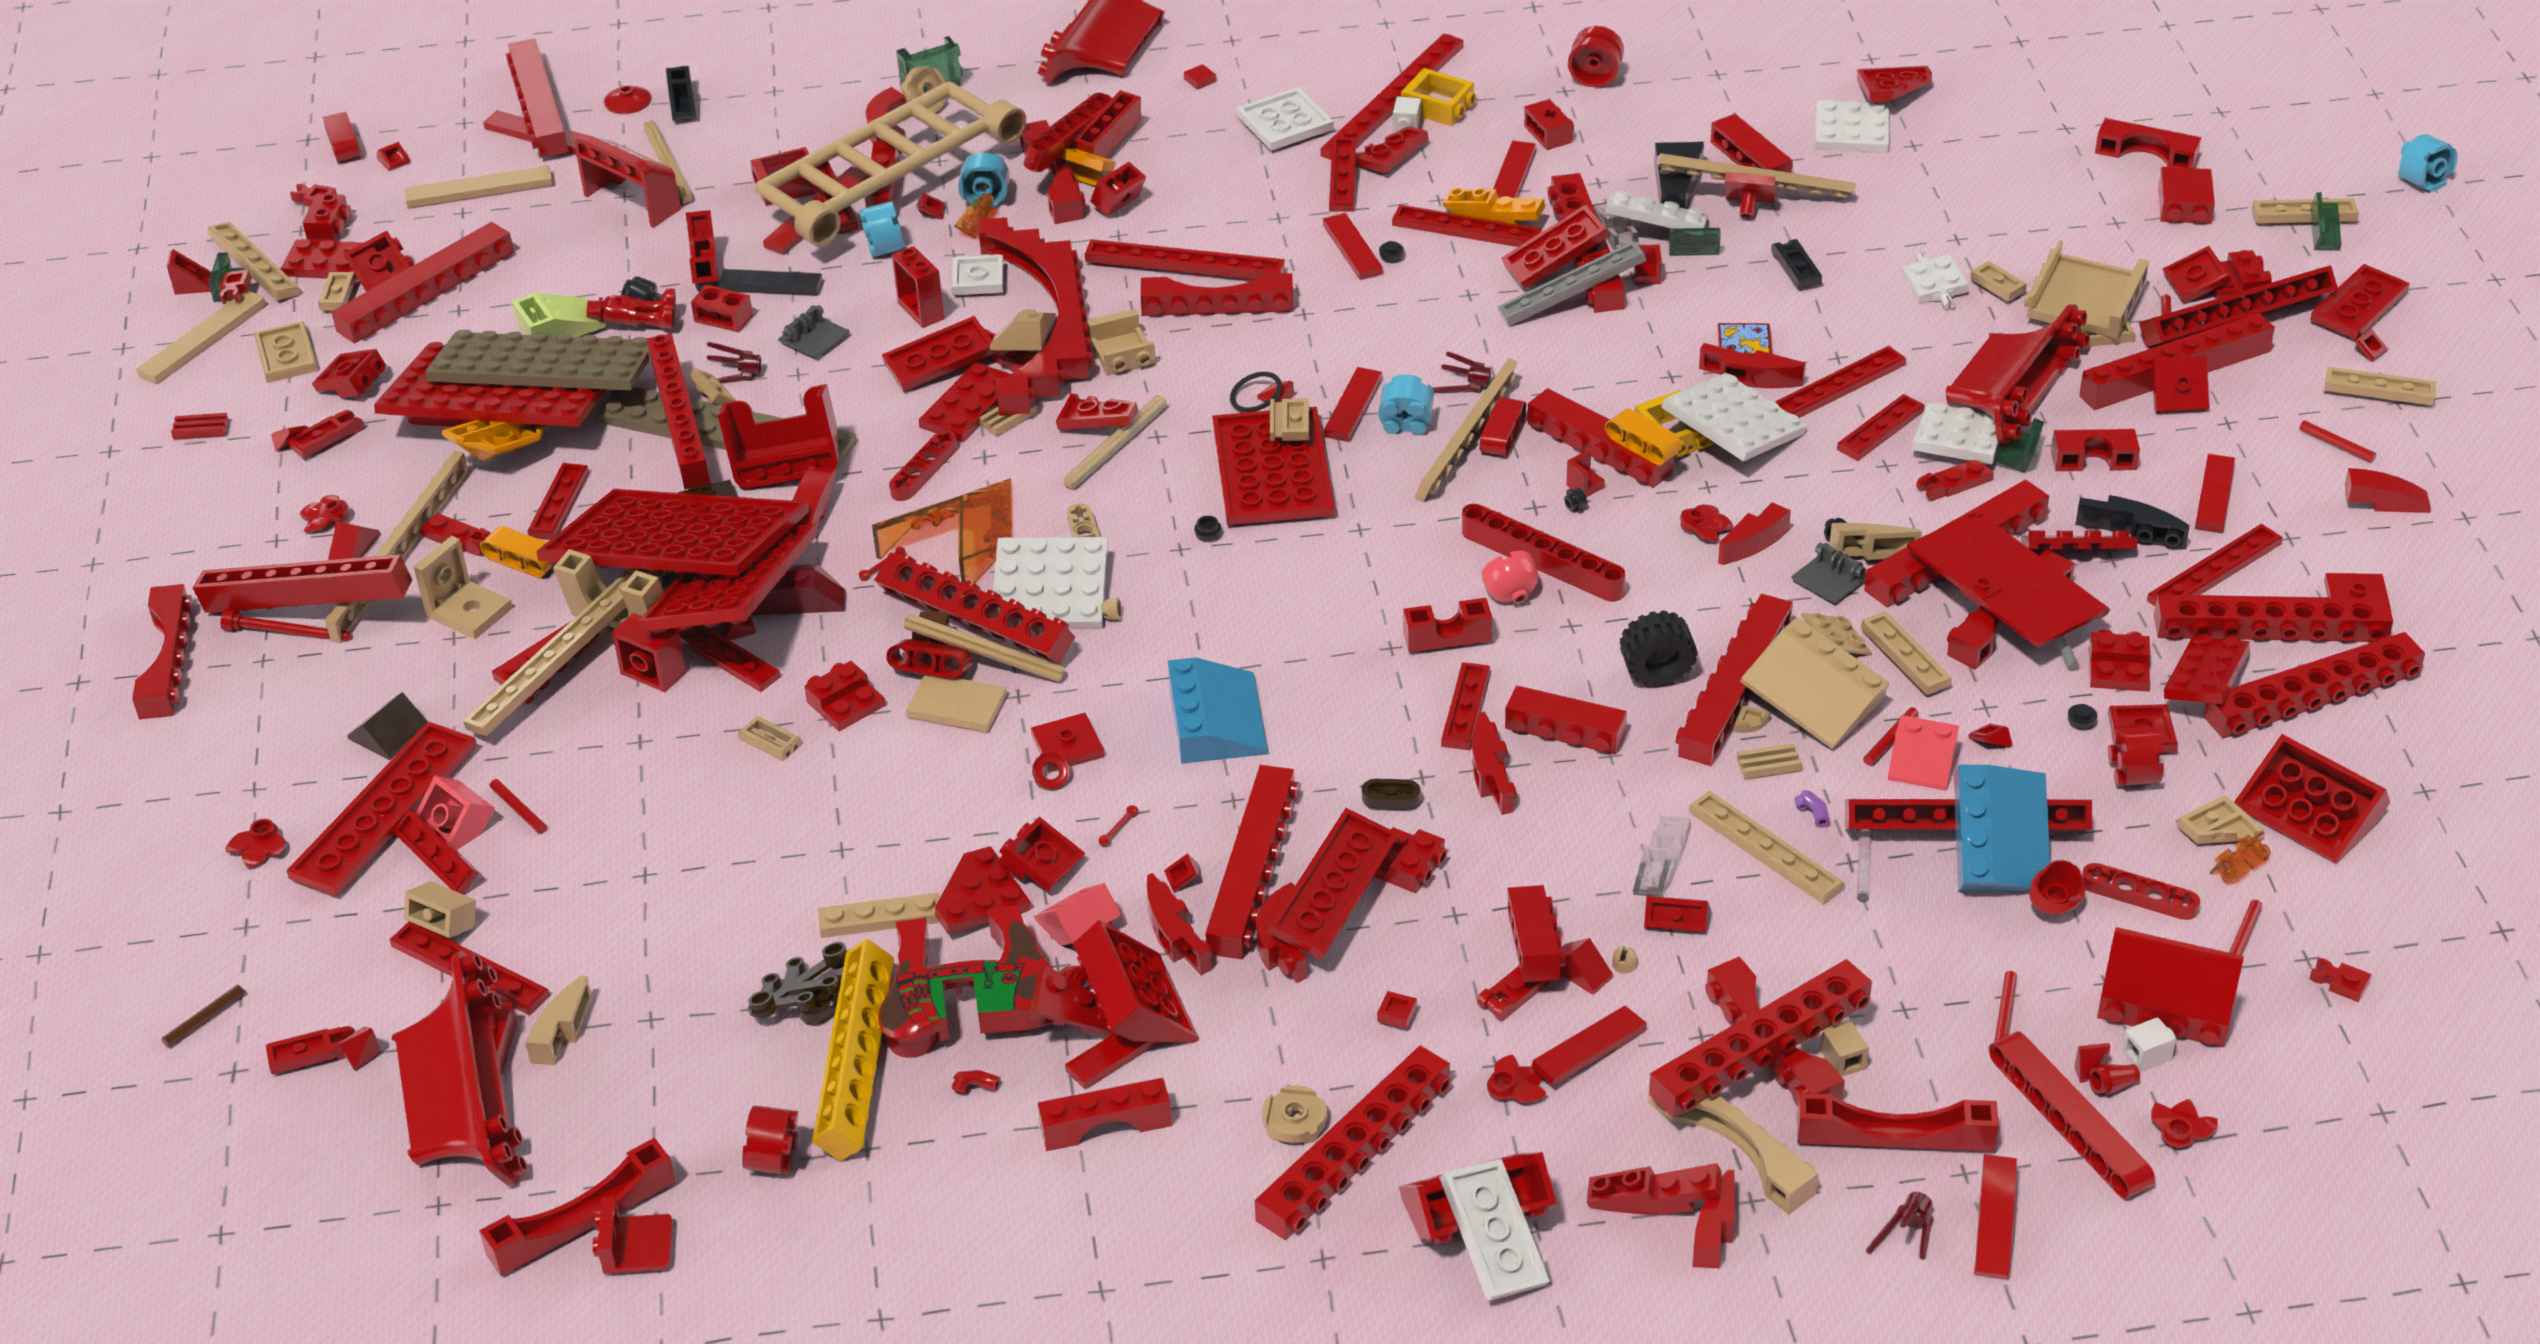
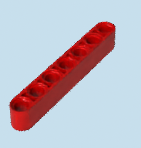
[1023,92,1112,172]
[1462,504,1625,602]
[1988,1031,2155,1199]

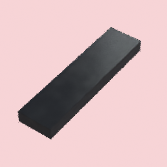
[719,269,823,296]

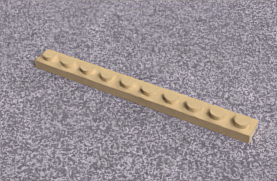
[325,451,469,644]
[463,569,665,736]

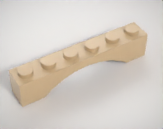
[1648,1081,1818,1215]

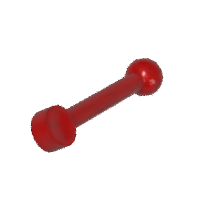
[859,547,906,581]
[1098,805,1138,846]

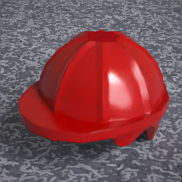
[2029,860,2086,915]

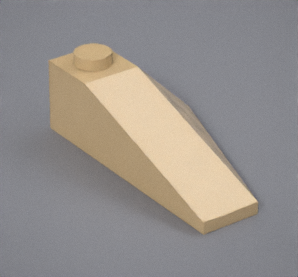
[990,309,1056,350]

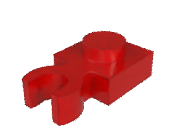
[290,184,337,206]
[219,270,252,304]
[2309,958,2372,1003]

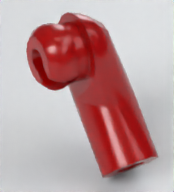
[951,1070,1001,1094]

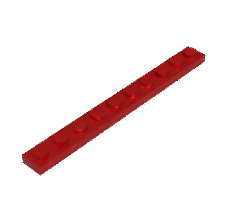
[1320,33,1463,160]

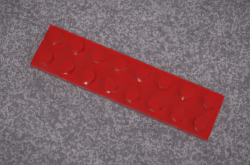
[286,721,477,897]

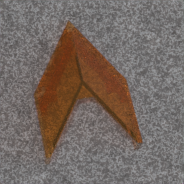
[872,478,1012,583]

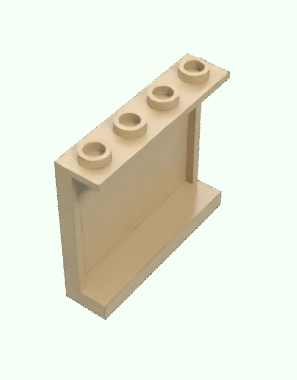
[2024,240,2149,339]

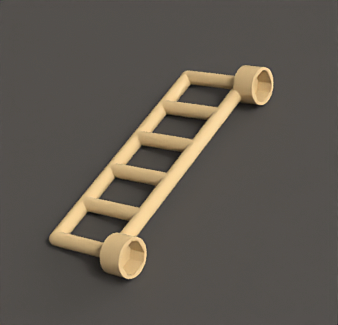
[755,81,1027,247]

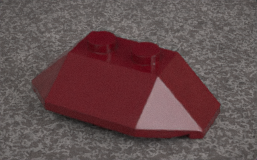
[751,564,846,615]

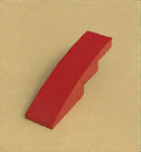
[1974,1154,2017,1280]

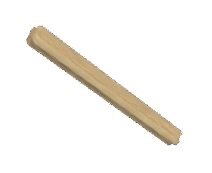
[643,120,693,204]
[1063,395,1167,489]
[903,614,1065,682]

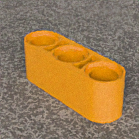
[1605,408,1682,465]
[480,526,554,578]

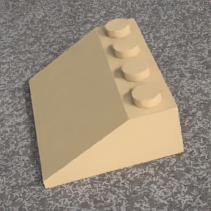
[1740,617,1890,749]

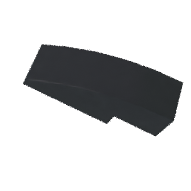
[666,65,696,121]

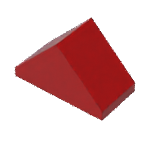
[167,249,216,295]
[328,521,380,560]
[1560,938,1613,995]

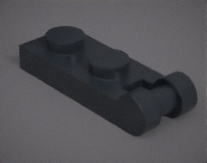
[1771,239,1822,289]

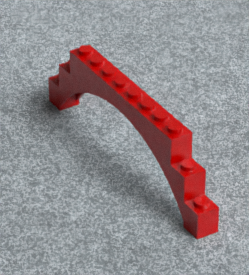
[978,217,1093,416]

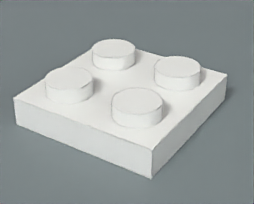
[952,254,1003,295]

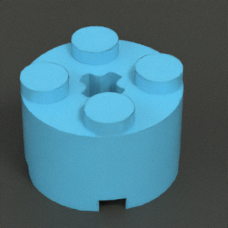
[2398,134,2458,191]
[958,153,1009,210]
[859,201,906,257]
[1378,375,1434,435]

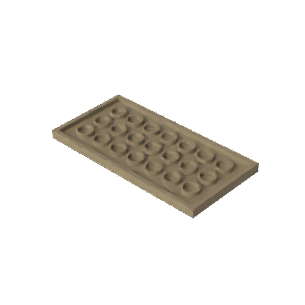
[425,330,650,390]

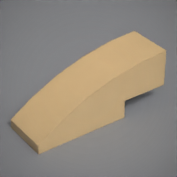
[1829,523,1922,560]
[525,975,592,1065]

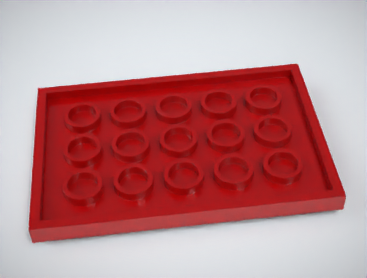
[1212,406,1335,525]

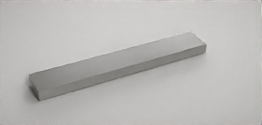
[1498,241,1646,326]

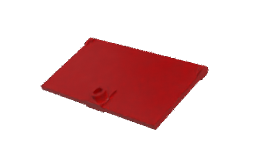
[1907,510,2110,648]

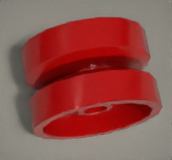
[1568,26,1624,88]

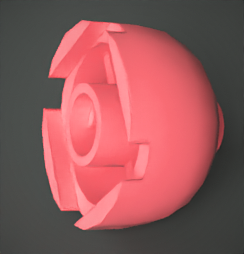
[1481,551,1538,603]

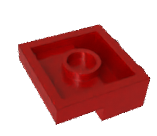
[343,230,414,292]
[2211,250,2272,299]
[312,349,386,398]
[2089,629,2150,692]
[804,661,886,732]
[999,816,1085,892]
[1375,827,1447,894]

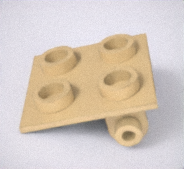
[1801,613,1872,655]

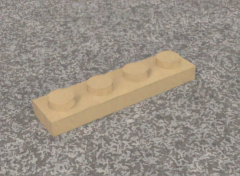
[2252,198,2359,224]
[2324,366,2436,406]
[1861,611,1952,695]
[818,893,940,938]

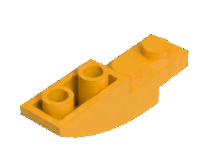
[1442,188,1546,225]

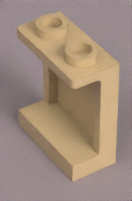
[1087,309,1156,376]

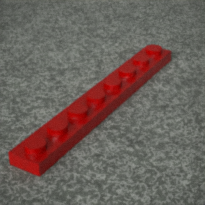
[1085,239,1285,279]

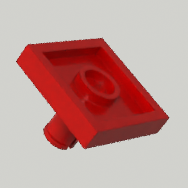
[1725,172,1776,219]

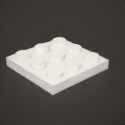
[1237,87,1334,151]
[1815,100,1889,153]
[1912,402,1999,464]

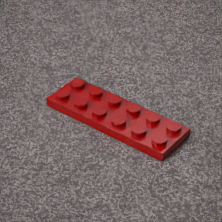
[1267,807,1399,960]

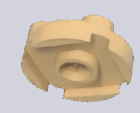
[901,66,945,112]
[1262,1085,1327,1144]

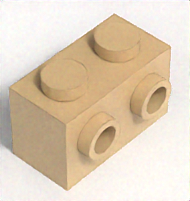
[404,881,476,938]

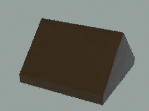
[347,692,428,760]

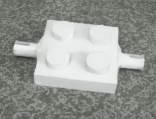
[1902,251,1968,310]

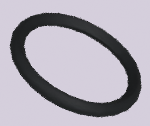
[1230,371,1282,412]

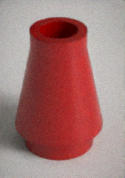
[2089,1064,2140,1096]

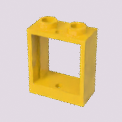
[1401,68,1476,126]
[1634,390,1713,459]

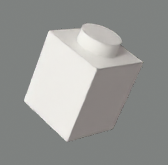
[1393,97,1421,133]
[2122,1017,2176,1072]

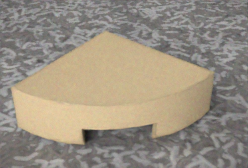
[1734,706,1771,733]

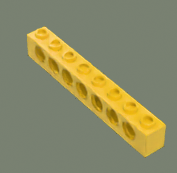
[812,938,894,1162]

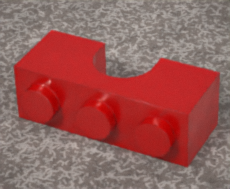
[2051,429,2140,471]
[1403,598,1492,652]

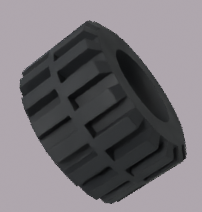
[1619,610,1698,687]

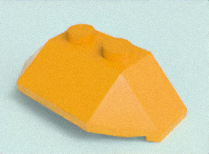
[442,420,545,461]

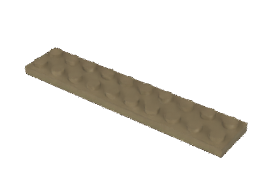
[597,387,857,471]

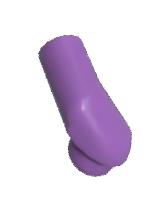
[1794,790,1830,828]

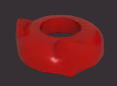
[1032,752,1070,789]

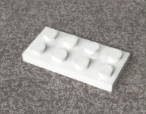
[1605,191,1708,235]
[1440,1159,1550,1301]

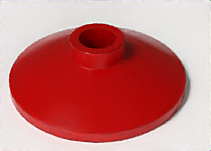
[604,85,651,114]

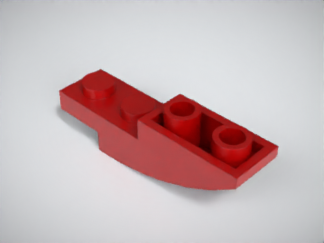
[1699,343,1806,389]
[1472,711,1517,815]
[1147,873,1212,976]
[1586,1163,1722,1214]

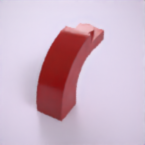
[866,87,907,154]
[685,210,719,284]
[1256,882,1307,983]

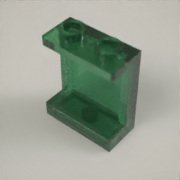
[896,36,963,93]

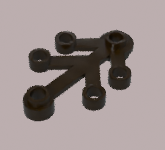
[748,942,847,1019]

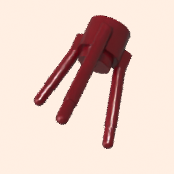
[706,342,762,383]
[1433,351,1492,393]
[1866,1191,1934,1259]

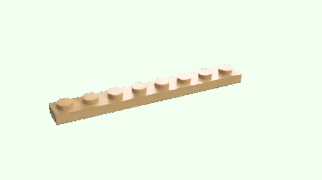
[1656,153,1856,198]
[1414,357,1518,502]

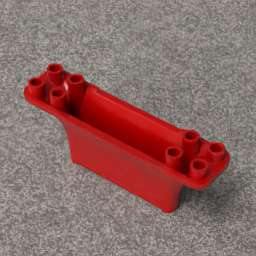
[1038,0,1165,84]
[1946,304,2090,444]
[392,951,528,1186]

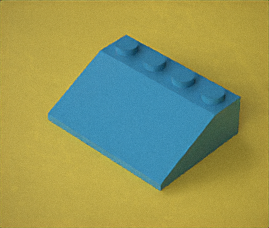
[1167,657,1268,764]
[1954,765,2050,892]

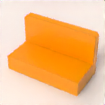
[1061,148,1116,186]

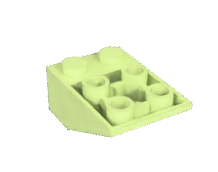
[512,293,606,337]

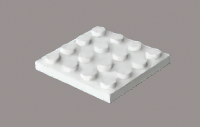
[1661,373,1808,461]
[993,537,1108,629]

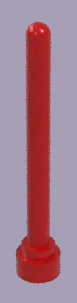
[220,608,352,642]

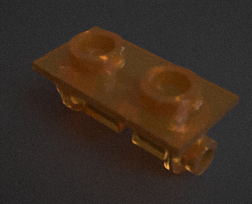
[954,193,997,239]
[2209,831,2271,883]

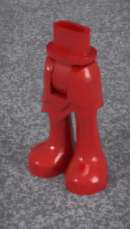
[586,289,676,330]

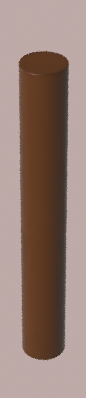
[161,984,245,1048]

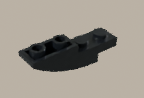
[2075,495,2190,550]

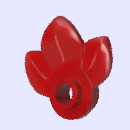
[300,495,349,533]
[1680,504,1734,542]
[225,819,286,868]
[1487,1054,1546,1103]
[2151,1099,2218,1148]

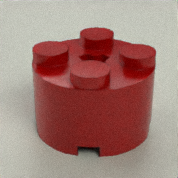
[2108,725,2164,786]
[742,1105,799,1175]

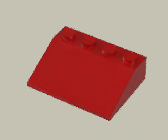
[2234,734,2390,864]
[1073,920,1199,1043]
[2097,927,2244,1048]

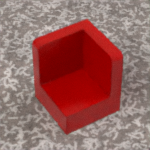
[1633,245,1662,285]
[1566,451,1605,498]

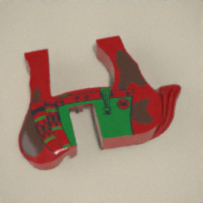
[878,905,1088,1058]

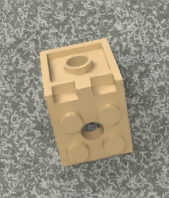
[414,536,513,639]

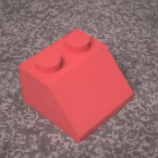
[1887,715,1959,791]
[417,776,495,850]
[1034,883,1121,947]

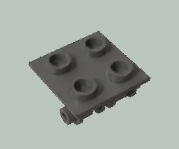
[778,305,850,358]
[1791,543,1866,603]

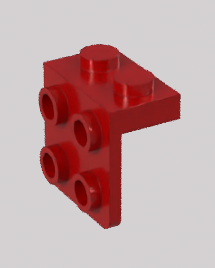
[592,1196,673,1274]

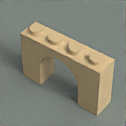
[553,549,664,628]

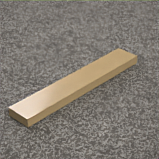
[405,165,553,208]
[208,222,300,300]
[136,290,266,384]
[1689,791,1845,905]

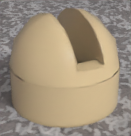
[1101,598,1122,620]
[1612,946,1637,973]

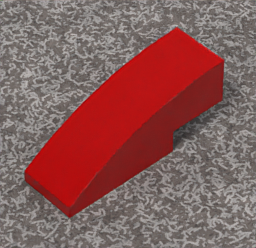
[792,466,836,529]
[2345,468,2431,513]
[1718,502,1791,565]
[1692,1170,1735,1269]

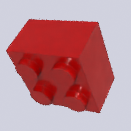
[612,613,686,692]

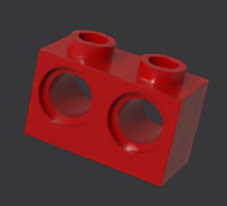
[691,285,753,333]

